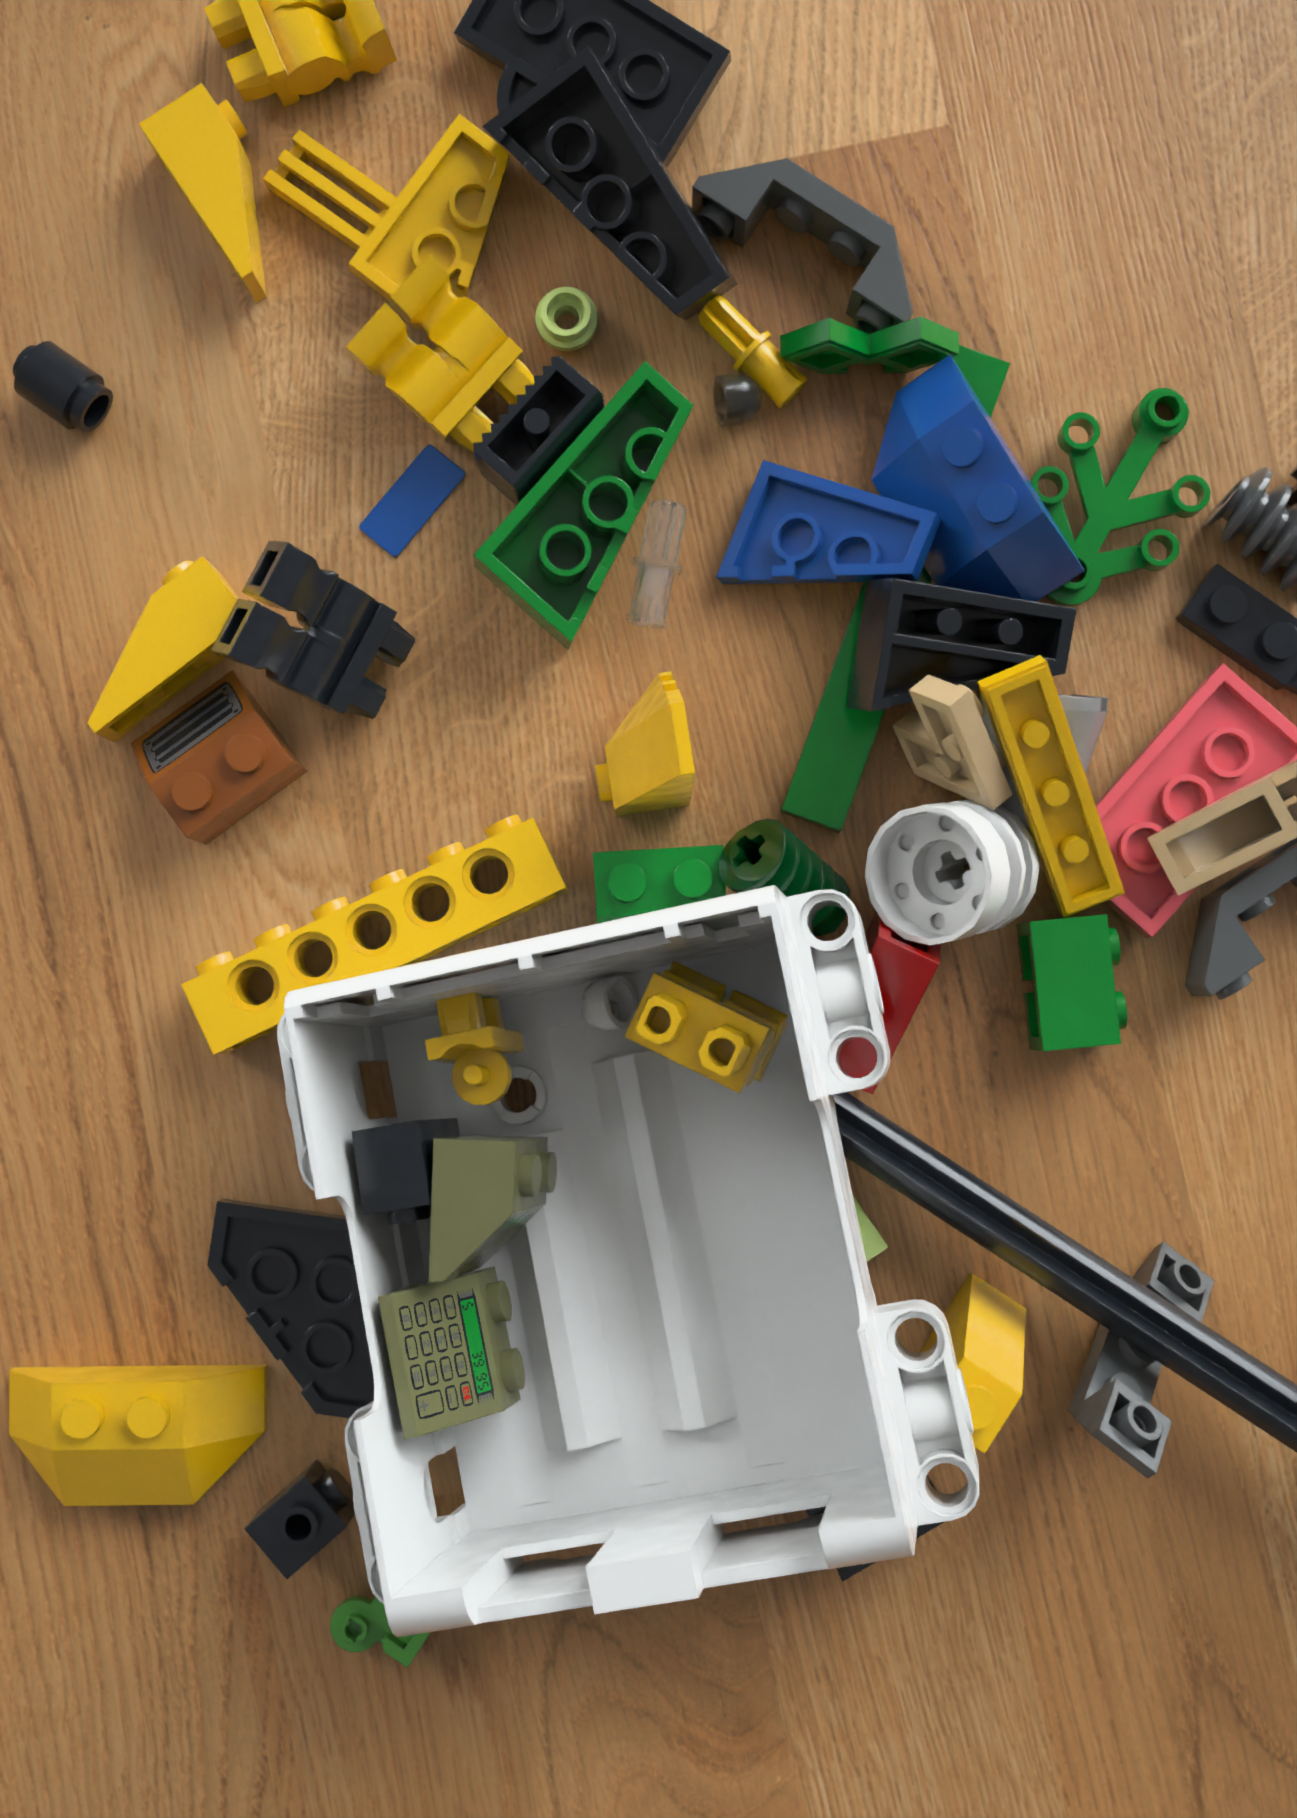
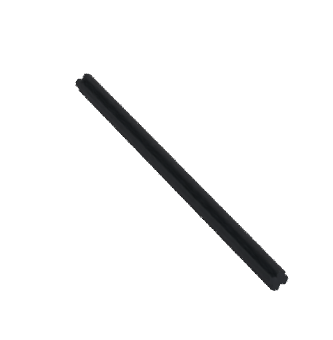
[833,1092,1297,1452]

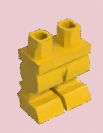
[204,0,397,107]
[345,253,534,454]
[624,961,788,1093]

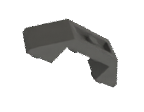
[692,158,913,334]
[1185,838,1297,1000]
[1068,1241,1214,1479]

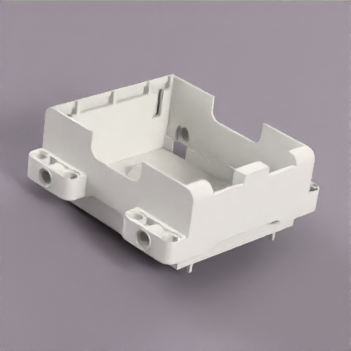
[277,885,980,1637]

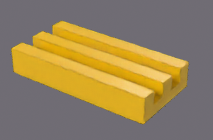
[263,129,397,251]

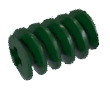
[718,818,851,936]

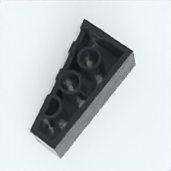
[482,45,738,320]

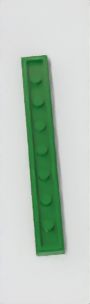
[780,345,1010,833]

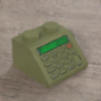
[428,1135,557,1282]
[378,1266,525,1439]

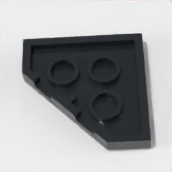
[207,1199,374,1418]

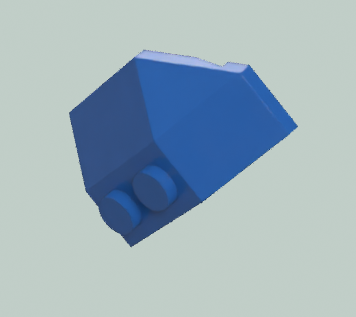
[871,354,1085,602]

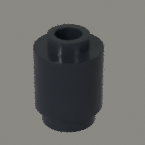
[13,341,113,433]

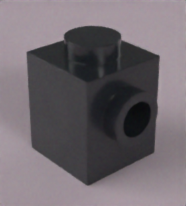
[244,1460,355,1579]

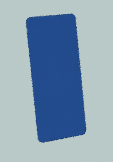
[359,444,465,557]

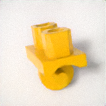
[425,992,525,1105]

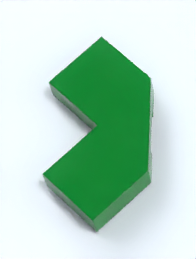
[780,316,959,374]

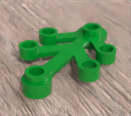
[1030,388,1211,606]

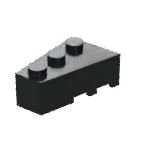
[847,578,1077,711]

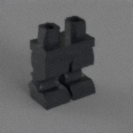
[211,541,415,719]

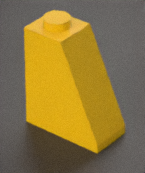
[919,1272,1026,1454]

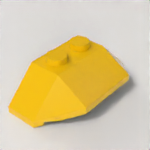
[9,1365,267,1506]

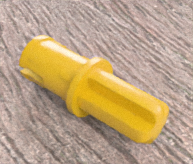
[698,295,809,409]

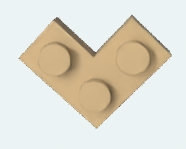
[892,675,1013,810]

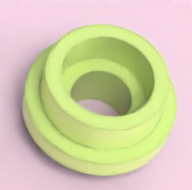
[535,287,598,351]

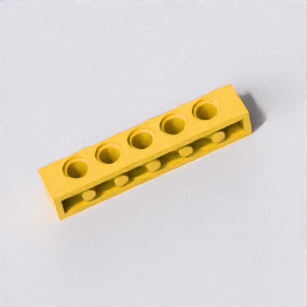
[181,814,569,1055]

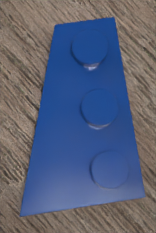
[716,460,941,584]

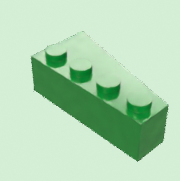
[473,361,694,650]

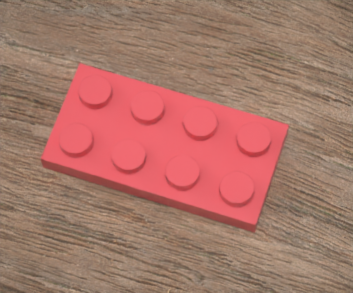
[1095,663,1297,938]

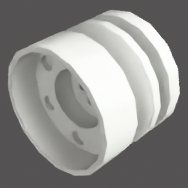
[865,799,1040,946]

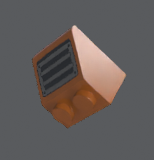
[131,670,308,845]

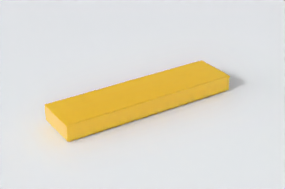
[977,655,1125,918]

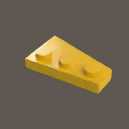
[348,113,510,302]

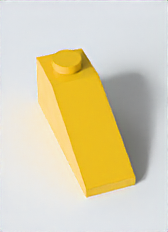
[139,83,267,303]
[87,556,239,743]

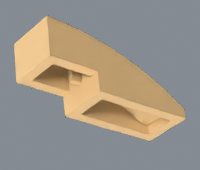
[1147,759,1297,896]

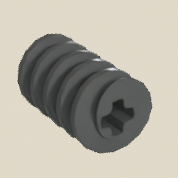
[1203,467,1297,591]

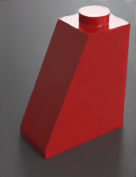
[840,912,941,1095]

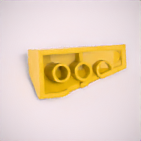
[595,671,695,816]

